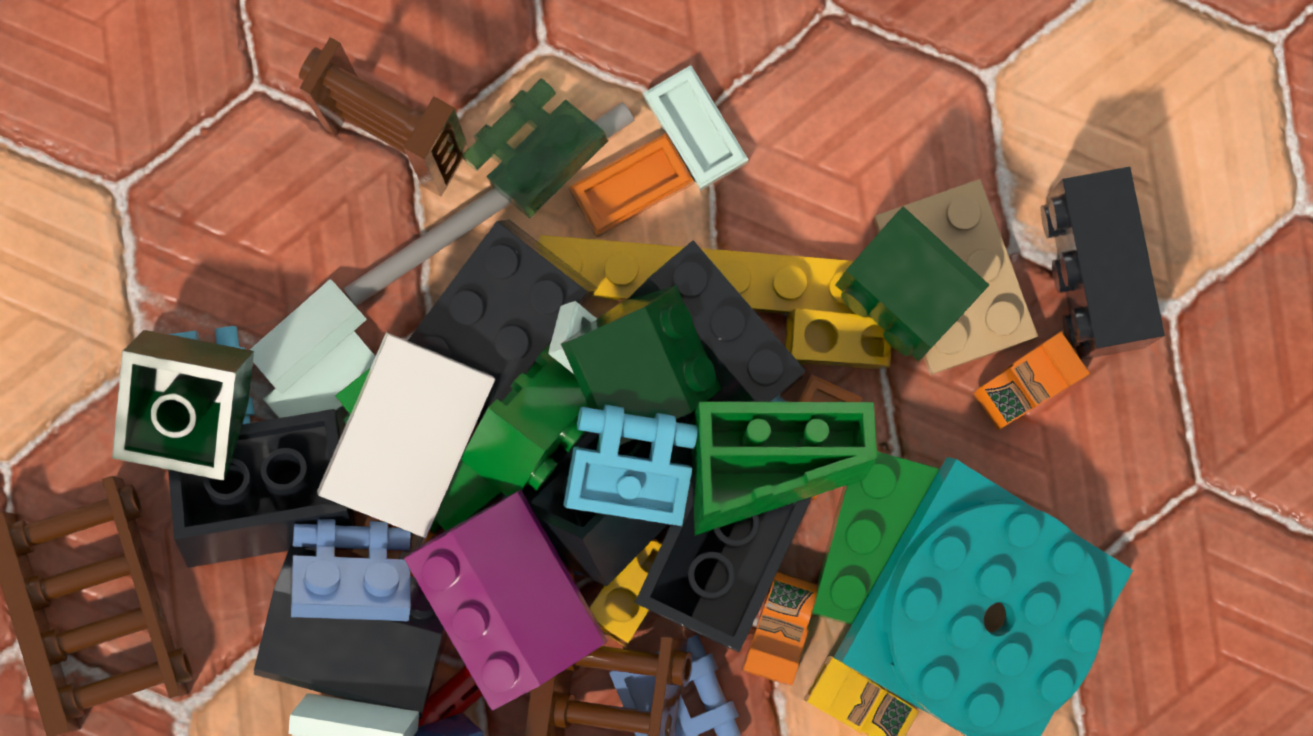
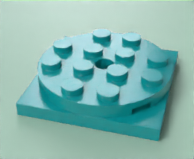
[833,457,1133,736]

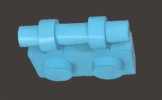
[563,405,698,526]

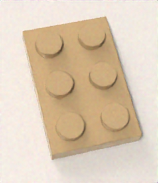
[873,179,1038,376]

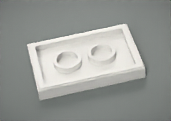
[317,332,495,538]

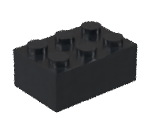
[1041,166,1165,360]
[408,219,598,424]

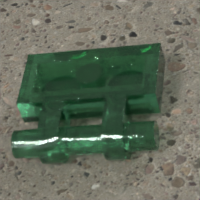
[461,78,608,219]

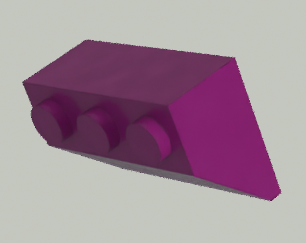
[404,489,608,711]

